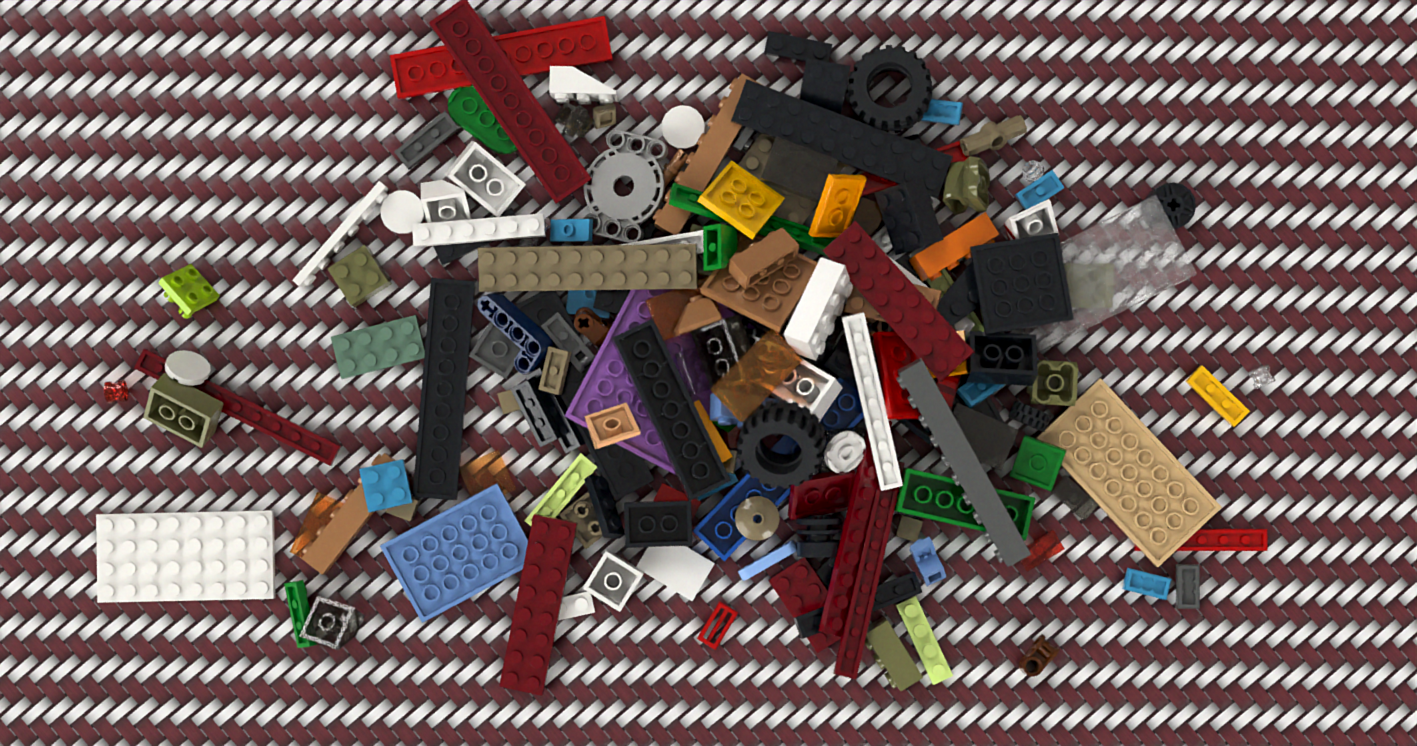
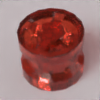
[104,380,128,403]

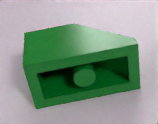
[703,224,737,271]

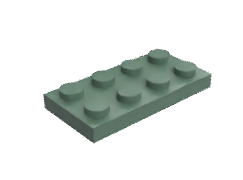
[331,315,425,379]

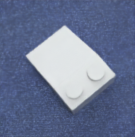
[444,141,526,217]

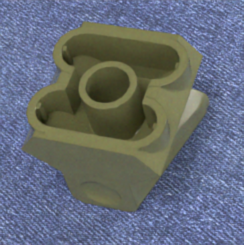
[943,156,990,215]
[1027,360,1078,406]

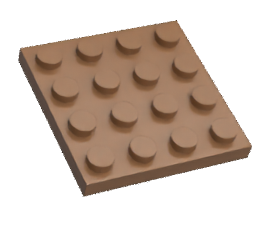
[701,231,818,332]

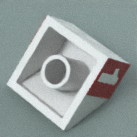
[1004,199,1059,240]

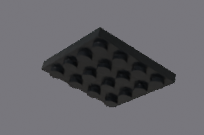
[969,233,1074,334]

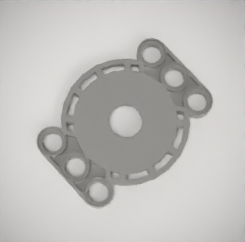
[583,130,668,243]

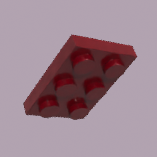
[788,470,856,520]

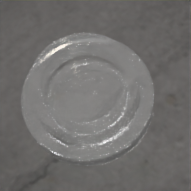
[1022,160,1044,182]

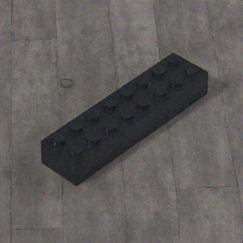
[611,319,731,501]

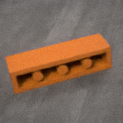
[909,212,999,282]

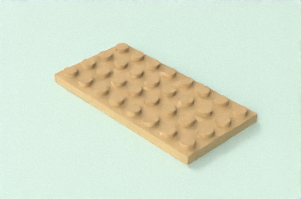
[1036,378,1222,567]

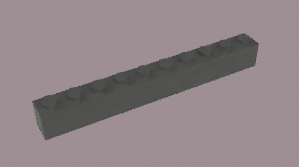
[896,358,1031,567]

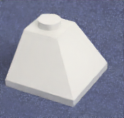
[421,180,472,223]

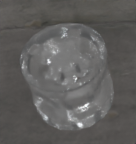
[1248,364,1276,389]

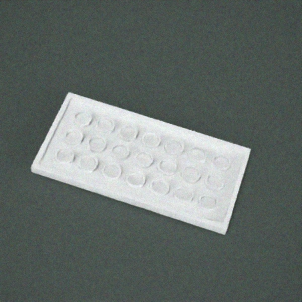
[96,510,275,603]

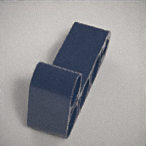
[477,292,553,374]

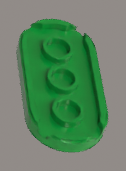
[448,85,518,155]

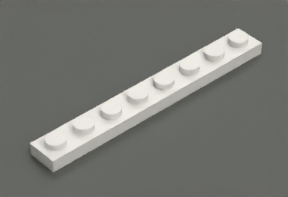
[841,312,903,491]

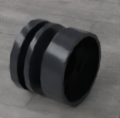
[1141,182,1196,232]
[796,514,842,558]

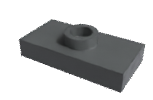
[1176,564,1200,609]

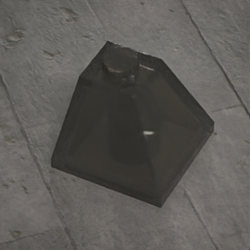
[299,595,365,650]

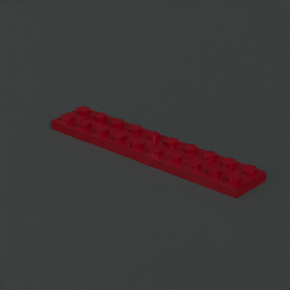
[429,0,592,204]

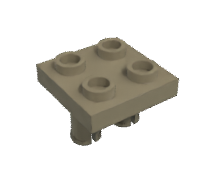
[559,492,603,549]

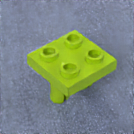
[158,264,220,319]

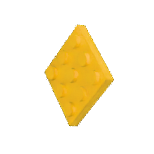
[698,160,785,240]

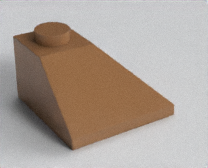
[672,294,722,338]

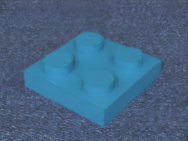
[359,459,413,512]

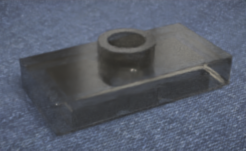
[1050,475,1098,521]

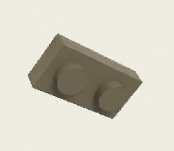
[539,346,571,395]

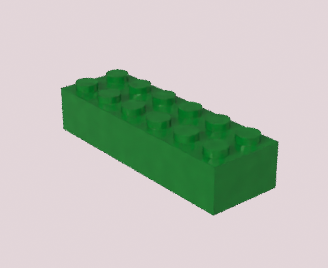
[894,467,1036,541]

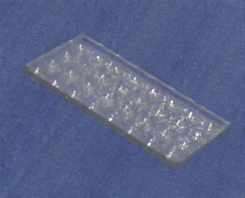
[1022,195,1197,353]

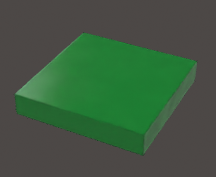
[1010,435,1066,491]

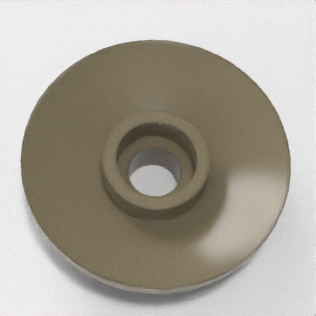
[735,496,779,541]

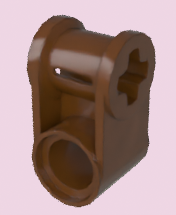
[574,307,612,348]
[1019,634,1060,677]

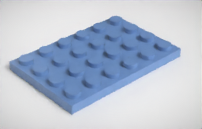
[380,482,529,623]

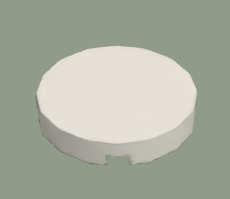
[661,105,705,149]
[381,190,425,234]
[165,350,211,386]
[824,431,866,473]

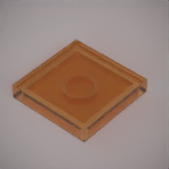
[460,449,516,496]

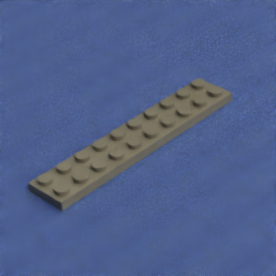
[478,243,698,292]

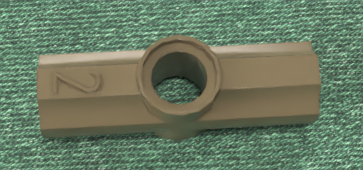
[960,115,1027,157]

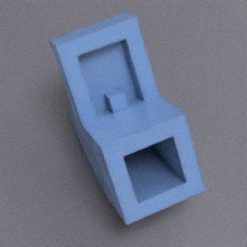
[909,537,946,586]

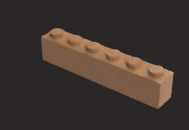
[301,453,408,575]

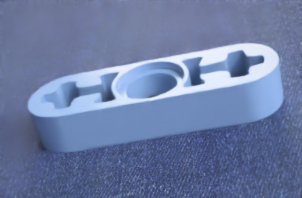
[738,540,796,581]

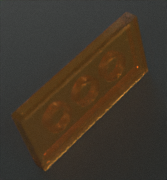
[710,328,803,422]

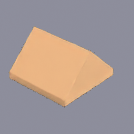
[584,402,641,449]

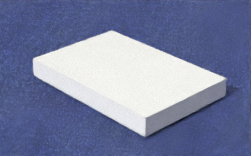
[636,546,715,601]

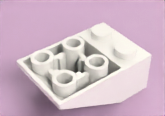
[549,66,618,105]

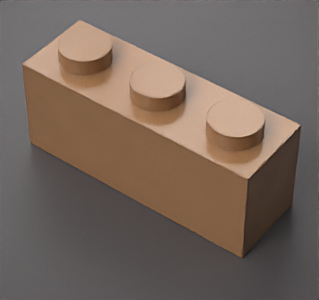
[729,227,799,290]

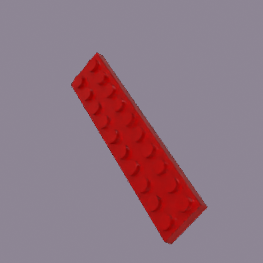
[390,16,613,99]

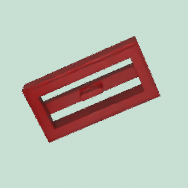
[697,601,738,650]

